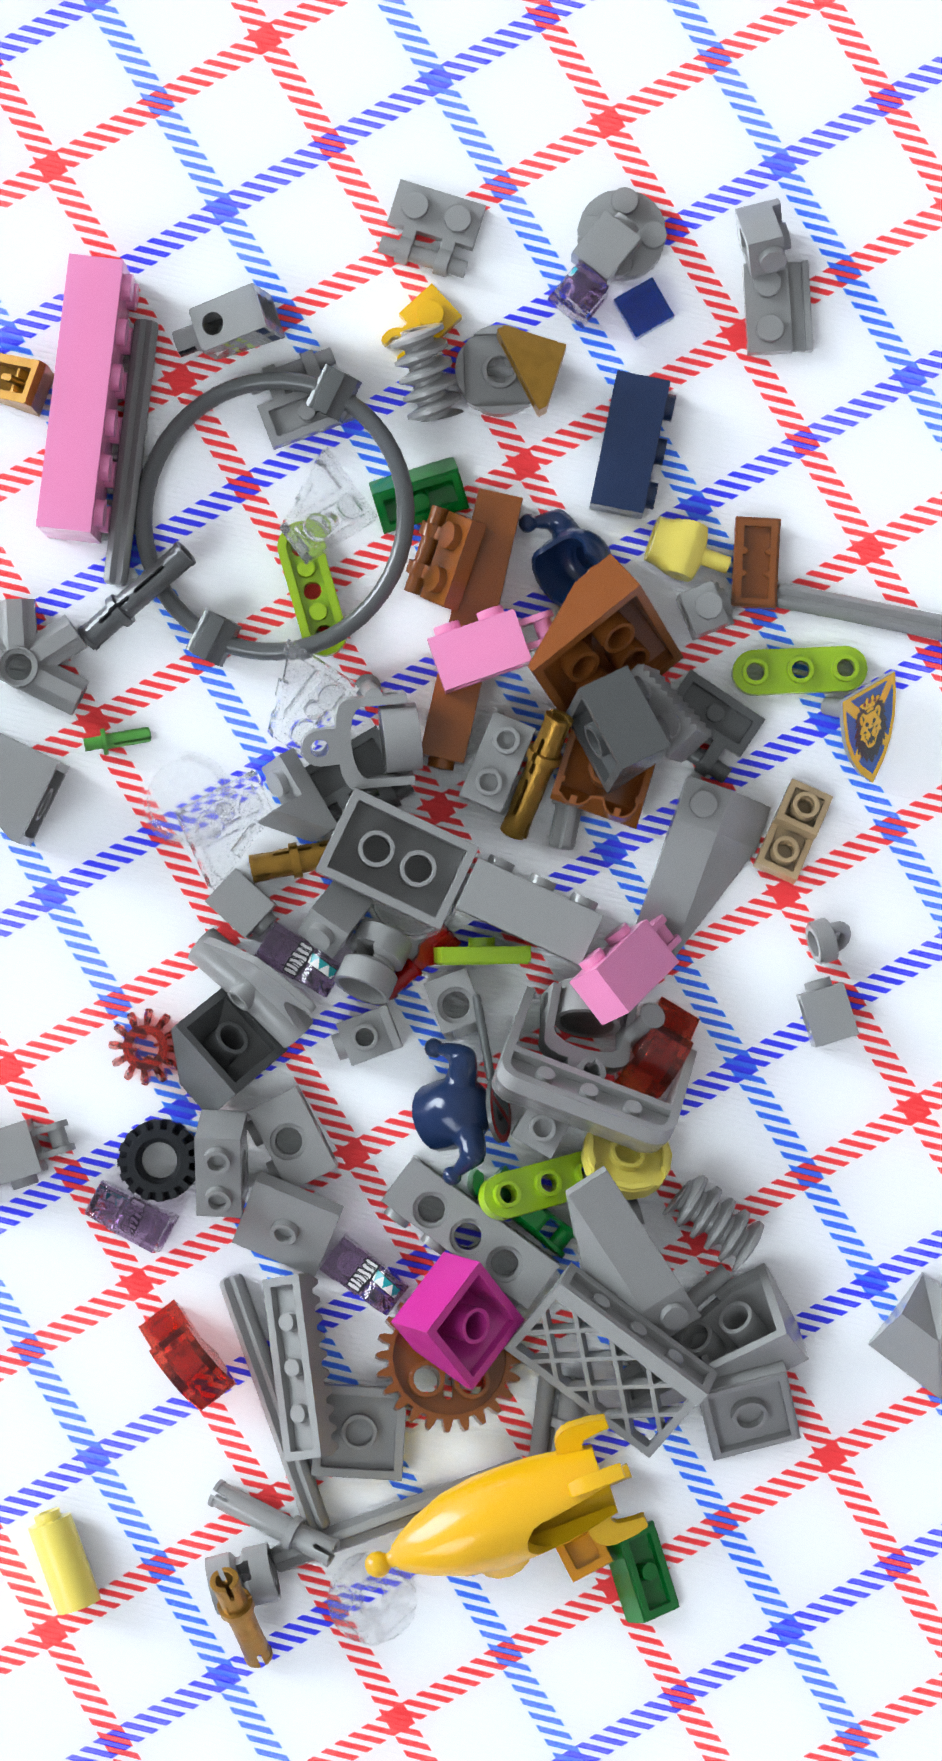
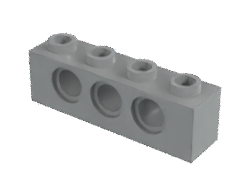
[381,1155,560,1309]

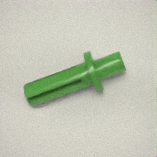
[83,727,152,755]

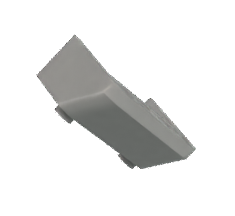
[491,986,697,1153]

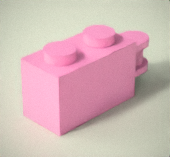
[427,605,554,694]
[569,914,682,1026]

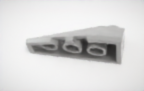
[636,776,771,956]
[565,1166,702,1337]
[624,1263,809,1407]

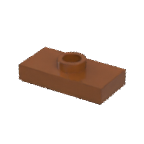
[730,516,781,610]

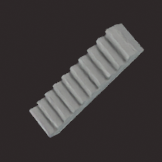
[262,1273,339,1462]

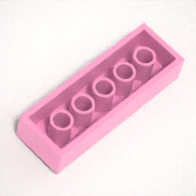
[36,253,139,544]

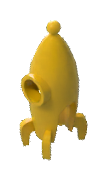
[365,1414,648,1579]

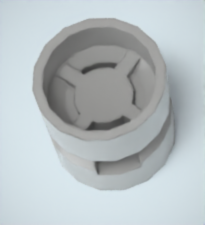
[334,921,413,1005]
[204,1542,281,1615]

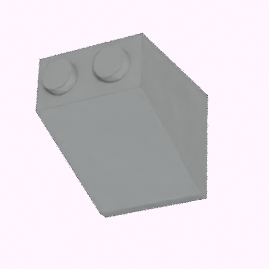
[0,733,70,847]

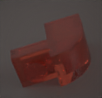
[612,996,700,1099]
[138,1299,237,1411]

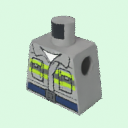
[172,283,285,360]

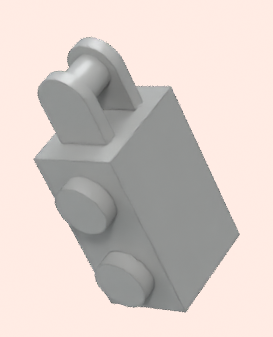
[0,1118,76,1190]

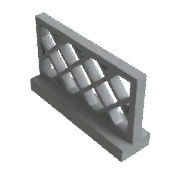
[504,1262,718,1458]

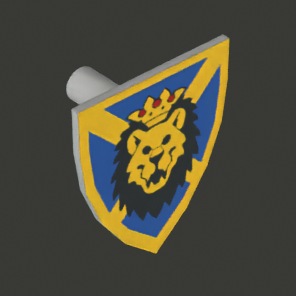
[821,671,896,783]

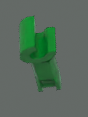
[467,1165,576,1258]

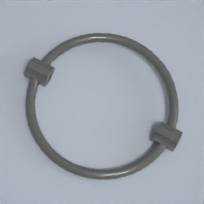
[135,364,415,667]

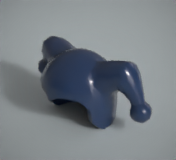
[519,509,611,607]
[412,1038,490,1185]

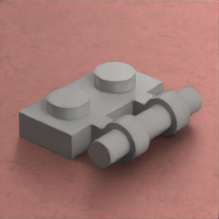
[378,179,486,279]
[251,347,355,450]

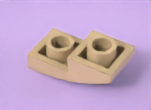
[753,778,834,885]

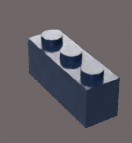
[589,370,676,520]

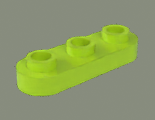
[277,524,347,657]
[731,646,868,696]
[478,1151,584,1221]

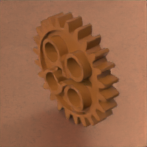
[374,1302,522,1434]

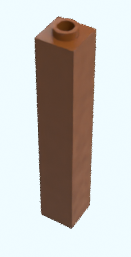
[422,488,523,771]

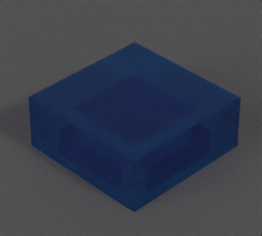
[613,277,675,341]

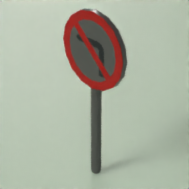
[472,993,511,1143]

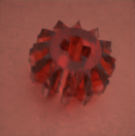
[108,1008,177,1086]

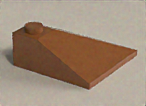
[527,554,684,730]

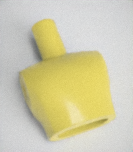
[644,516,732,582]

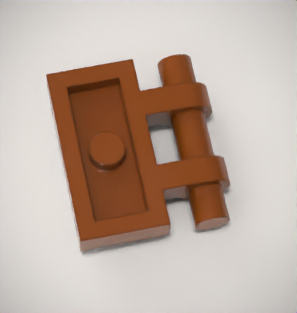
[404,504,487,611]

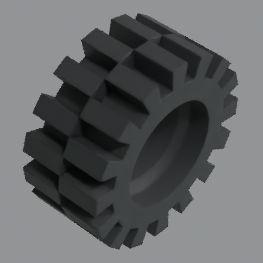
[117,1119,195,1202]

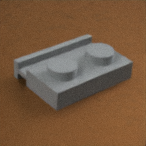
[742,260,813,356]

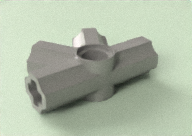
[0,598,90,716]

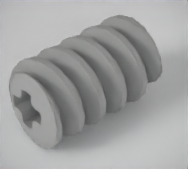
[390,322,464,422]
[662,1175,765,1272]

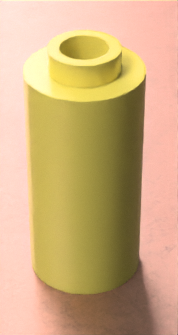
[28,1507,101,1615]

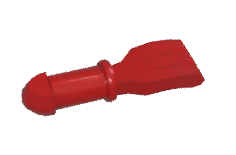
[389,923,461,1001]

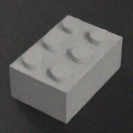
[315,788,479,931]
[455,854,604,965]

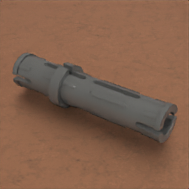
[77,541,196,651]

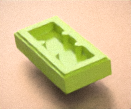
[433,937,531,965]

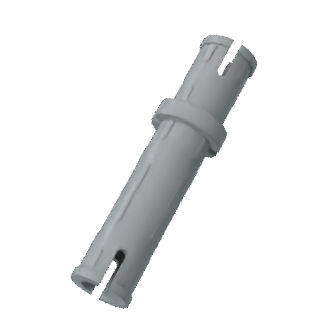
[207,1479,340,1567]

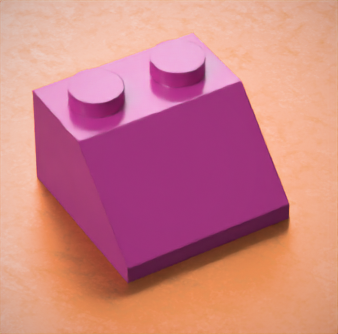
[391,1252,525,1390]

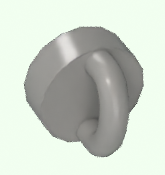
[805,917,851,965]

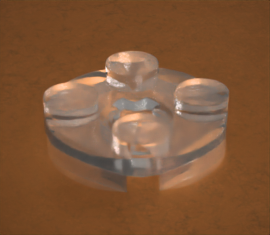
[327,1552,418,1647]

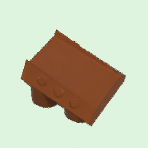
[550,728,656,829]

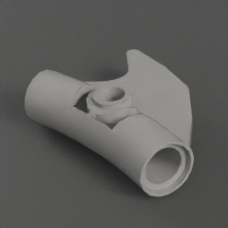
[188,928,317,1048]

